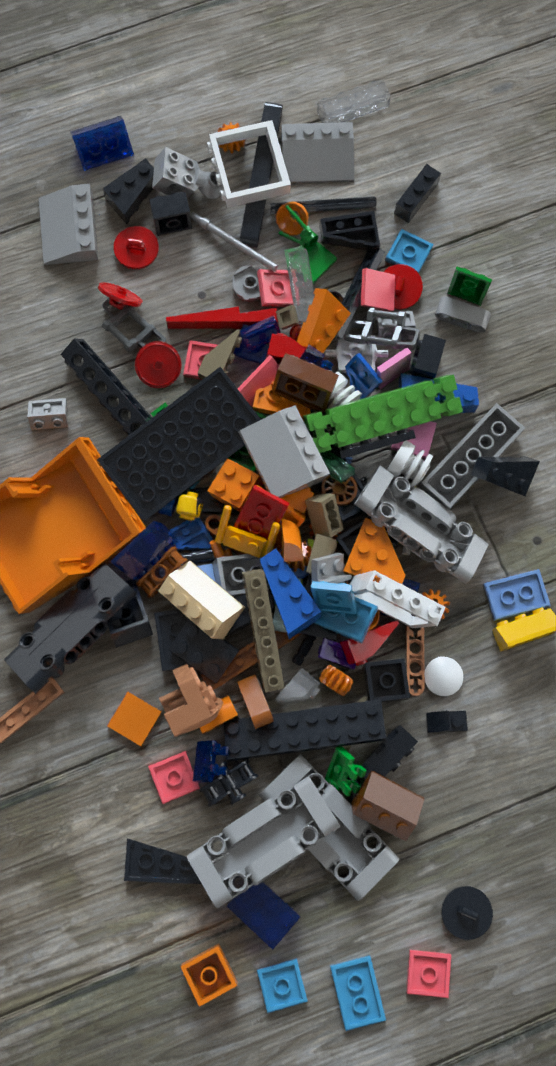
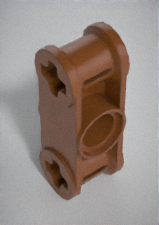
[136,546,188,599]

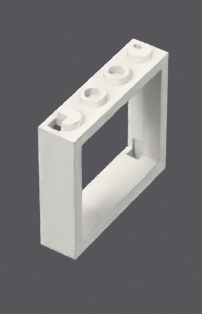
[207,120,291,208]
[349,570,446,628]

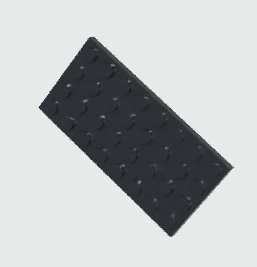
[97,367,261,522]

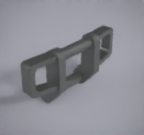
[102,298,167,352]
[344,307,420,350]

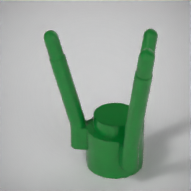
[279,205,319,248]

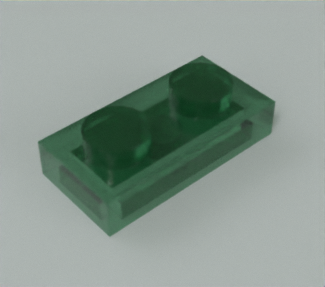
[320,450,355,483]

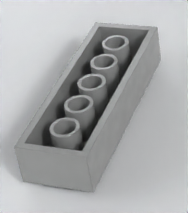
[419,403,525,510]

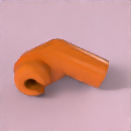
[210,540,233,558]

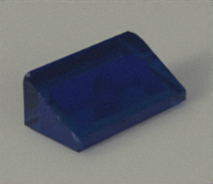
[240,316,281,351]

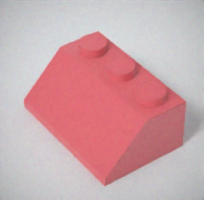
[238,355,279,413]

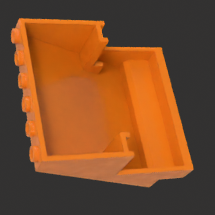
[0,437,148,614]

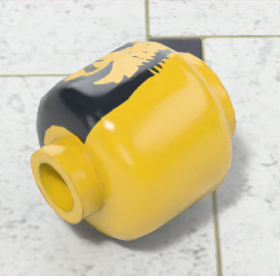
[176,491,203,521]

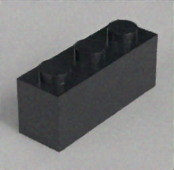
[394,164,441,223]

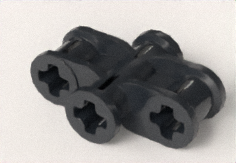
[199,759,258,807]

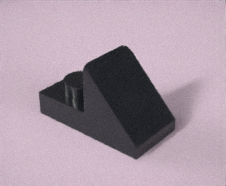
[426,710,468,733]

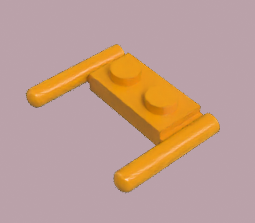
[215,505,280,558]

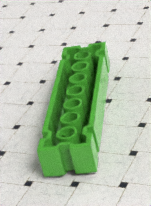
[303,374,463,453]

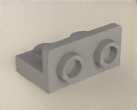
[376,311,416,340]
[27,398,68,430]
[311,553,352,584]

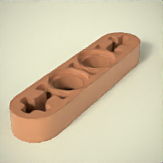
[405,626,425,697]

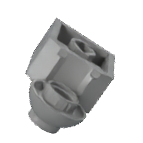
[152,147,222,199]

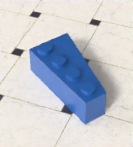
[398,373,479,414]
[260,549,322,639]

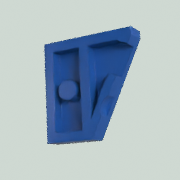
[345,353,383,399]
[164,518,213,551]

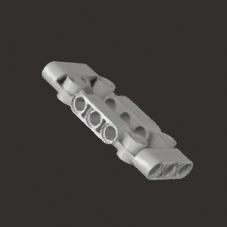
[354,465,489,584]
[259,754,400,901]
[187,776,341,909]

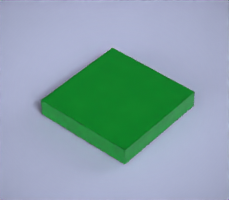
[286,241,337,285]

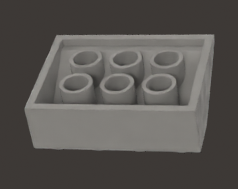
[281,122,354,184]
[39,184,98,265]
[239,406,330,498]

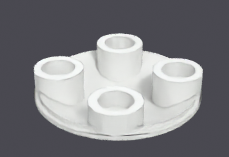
[425,657,463,696]

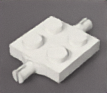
[325,335,388,372]

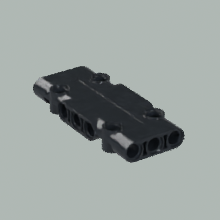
[4,563,137,694]

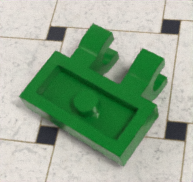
[325,746,367,796]

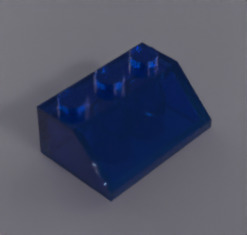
[70,116,134,171]
[111,521,179,580]

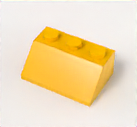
[492,607,556,652]

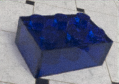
[227,881,301,950]

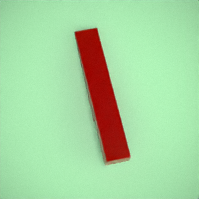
[166,306,279,329]

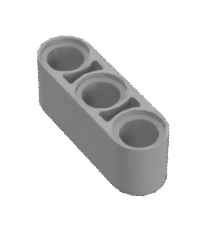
[435,297,491,333]

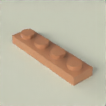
[0,677,65,744]

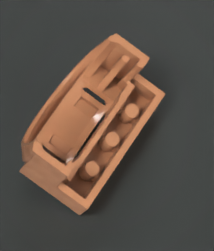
[159,663,223,737]

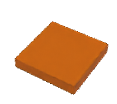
[107,692,162,747]

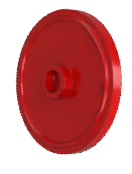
[114,226,159,269]
[383,264,423,310]
[98,282,143,310]
[135,341,182,388]

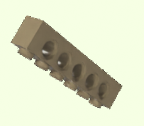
[242,569,285,692]

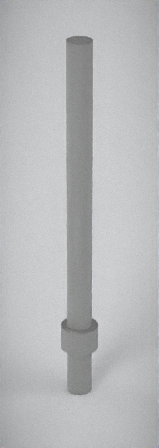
[191,212,278,272]

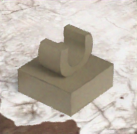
[276,305,299,330]

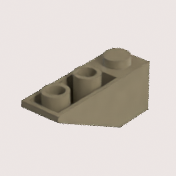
[198,329,242,379]

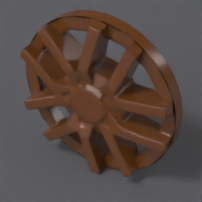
[321,471,357,506]

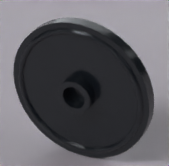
[441,886,493,940]

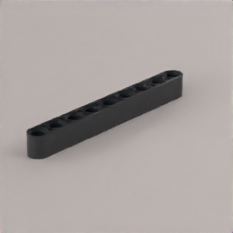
[240,102,283,248]

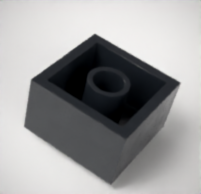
[149,192,192,236]
[408,334,446,379]
[363,658,410,703]

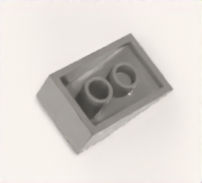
[212,554,270,596]

